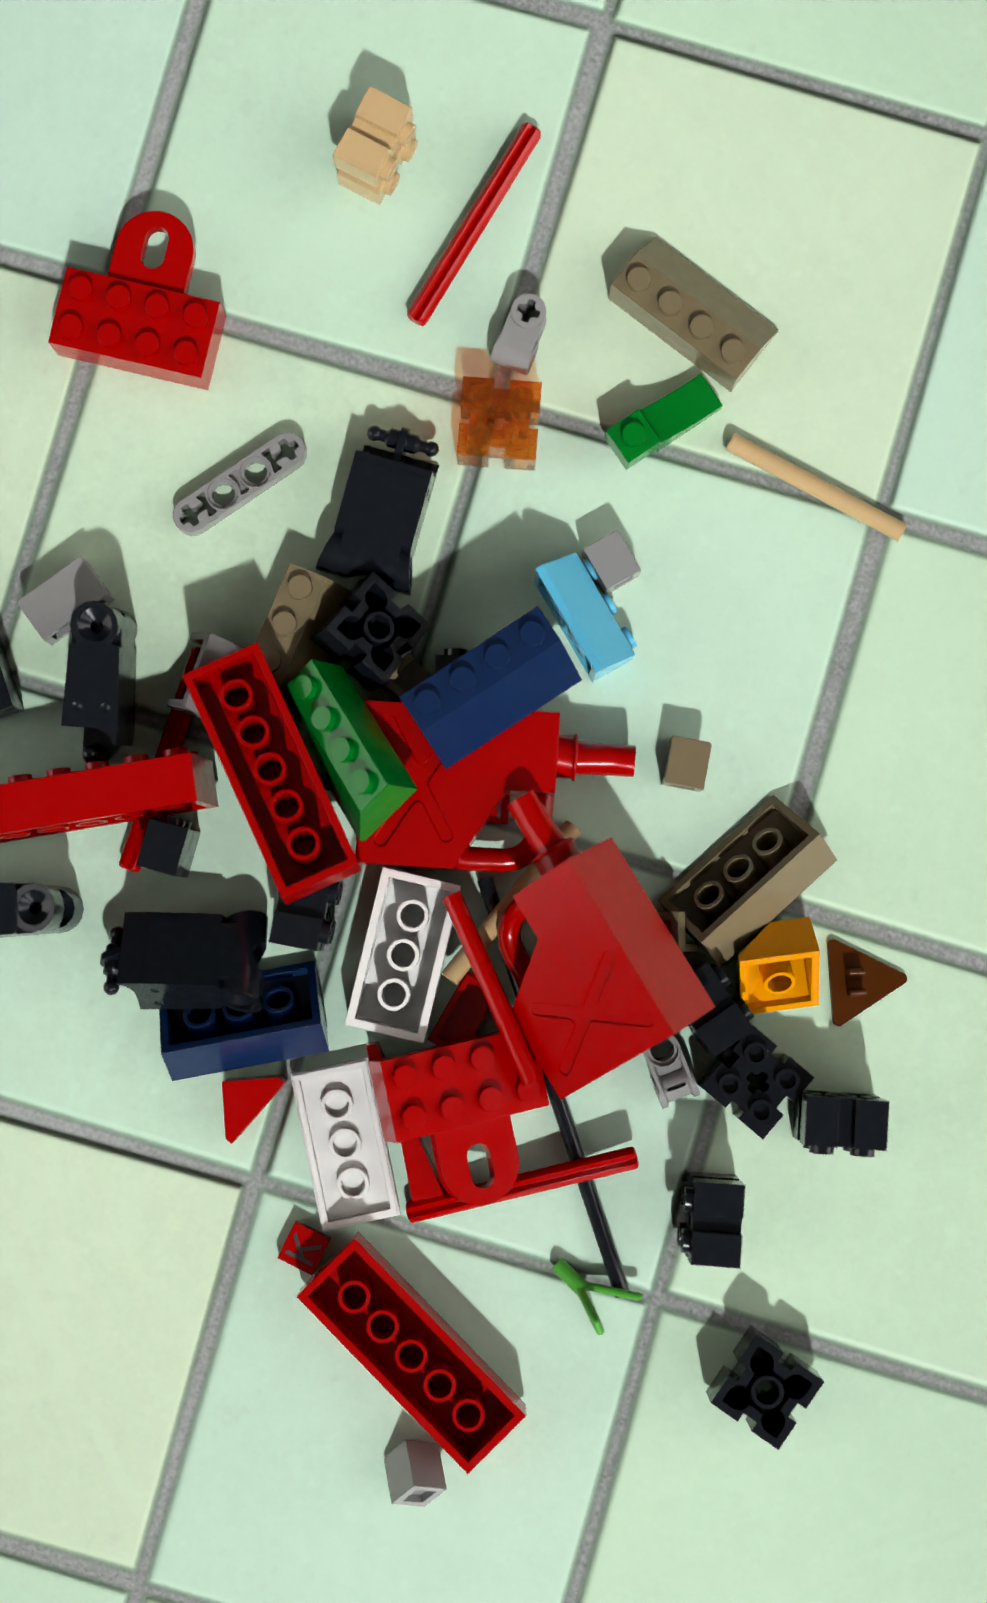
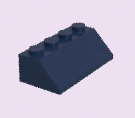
[399,606,582,770]
[159,961,329,1081]

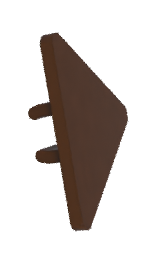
[827,939,907,1026]

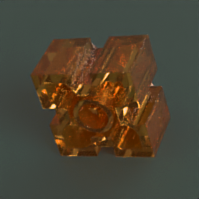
[457,376,542,471]

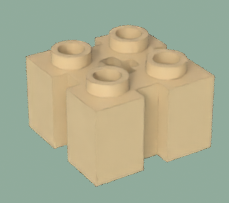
[333,86,418,205]

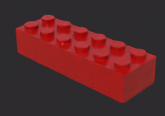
[182,642,361,905]
[0,747,219,843]
[296,1231,526,1474]

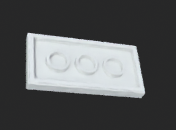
[290,1057,401,1231]

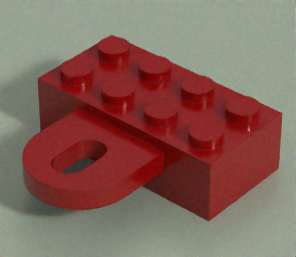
[48,211,227,390]
[368,1031,549,1205]

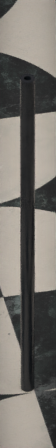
[477,876,630,1298]

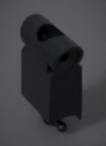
[316,426,439,596]
[61,601,137,763]
[0,883,84,938]
[100,910,268,1013]

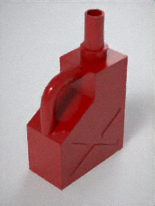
[355,700,636,873]
[497,790,715,1100]

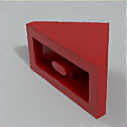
[222,1074,289,1144]

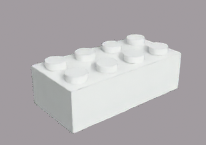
[345,867,462,1043]

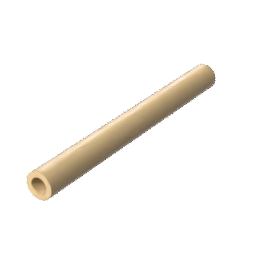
[726,433,907,542]
[441,820,581,985]

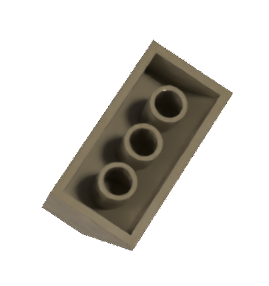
[608,237,779,392]
[256,562,350,703]
[658,795,837,967]

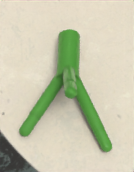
[552,1258,643,1335]

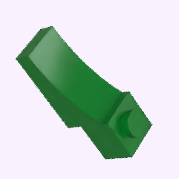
[604,374,723,470]

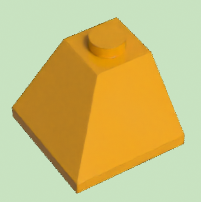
[738,917,820,1014]

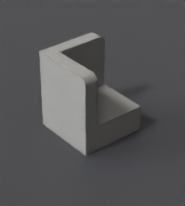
[582,531,641,594]
[384,1440,447,1507]

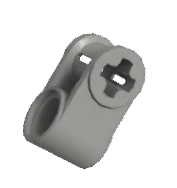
[490,293,546,375]
[643,1035,700,1109]

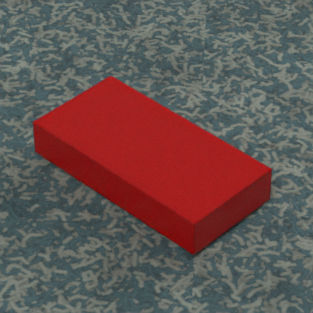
[427,971,490,1045]

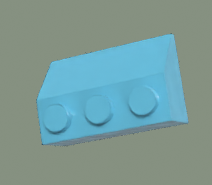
[534,552,637,683]

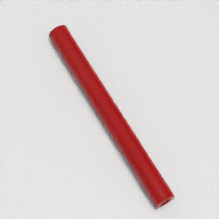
[442,891,541,1086]

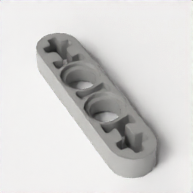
[173,432,307,536]

